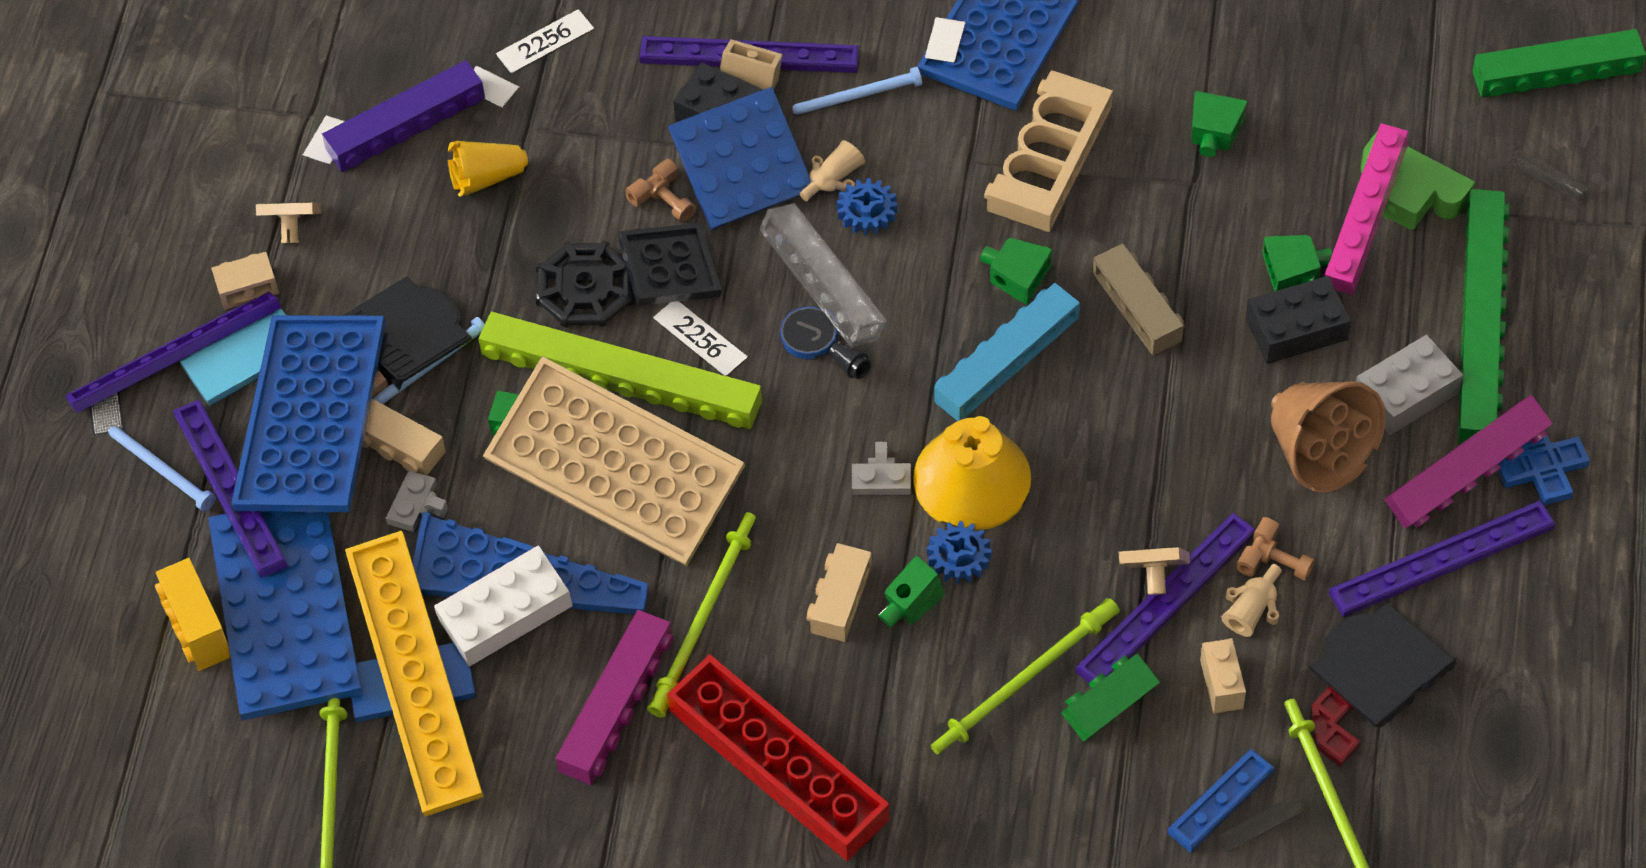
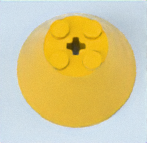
[913,416,1031,531]

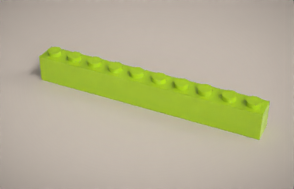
[478,312,762,429]

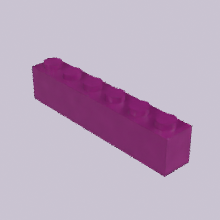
[1384,395,1553,528]
[555,610,674,785]

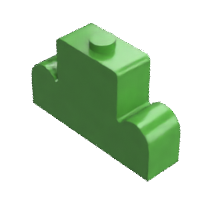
[1361,131,1475,230]

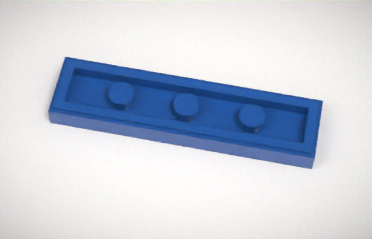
[1168,748,1275,853]

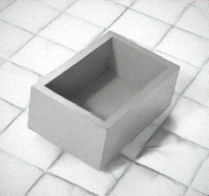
[1356,334,1463,435]

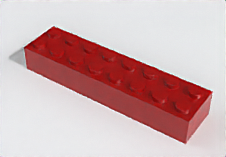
[667,654,890,862]

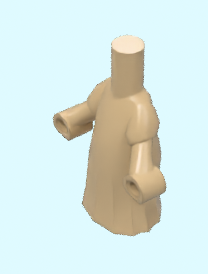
[799,141,866,201]
[1221,564,1282,637]

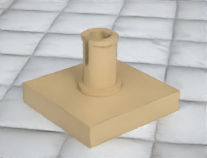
[256,203,322,243]
[1119,547,1190,595]

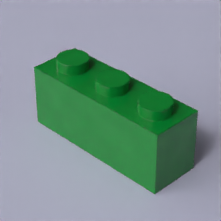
[1061,653,1160,742]

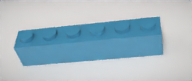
[934,283,1080,421]

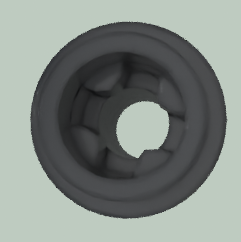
[829,342,871,379]

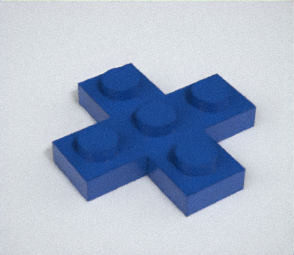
[1497,435,1590,505]

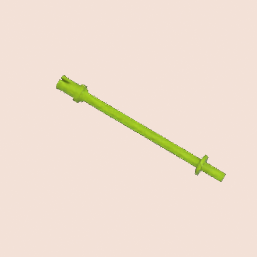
[647,512,756,718]
[930,598,1120,755]
[320,698,347,868]
[1284,699,1369,868]

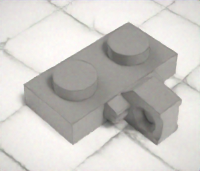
[852,442,911,495]
[386,471,448,532]

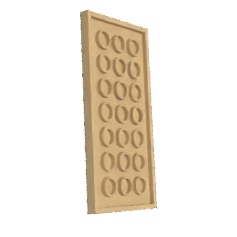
[483,356,745,567]

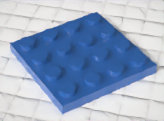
[668,87,811,230]

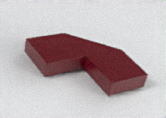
[1311,686,1360,767]

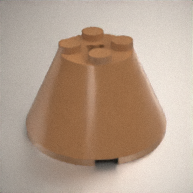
[1271,381,1386,493]

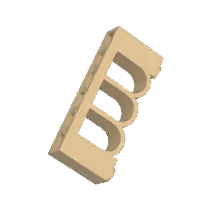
[984,70,1113,232]

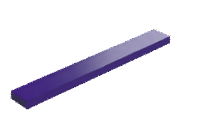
[639,36,859,73]
[66,292,282,413]
[173,399,288,579]
[1329,500,1556,617]
[1076,512,1256,683]

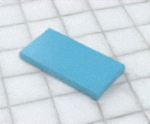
[180,308,286,406]

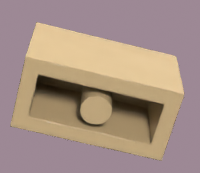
[720,39,783,90]
[211,252,279,310]
[1200,638,1246,714]

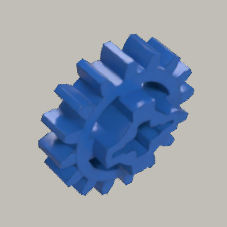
[836,178,898,236]
[927,521,992,584]

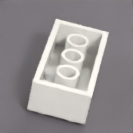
[434,545,573,667]

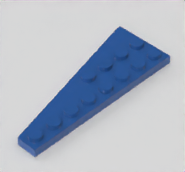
[412,512,649,615]

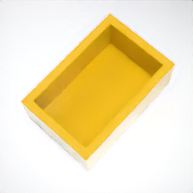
[154,558,231,671]

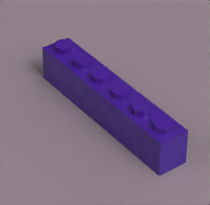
[322,60,485,172]

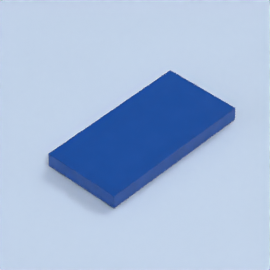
[351,643,476,723]

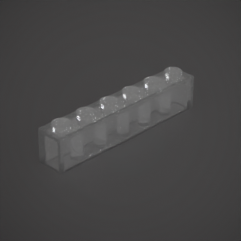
[759,203,887,348]

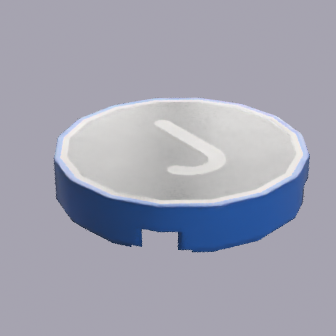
[780,306,838,360]

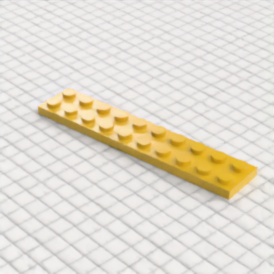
[345,531,484,817]

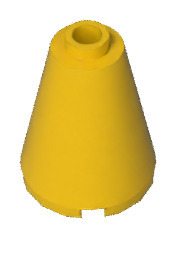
[448,141,528,197]

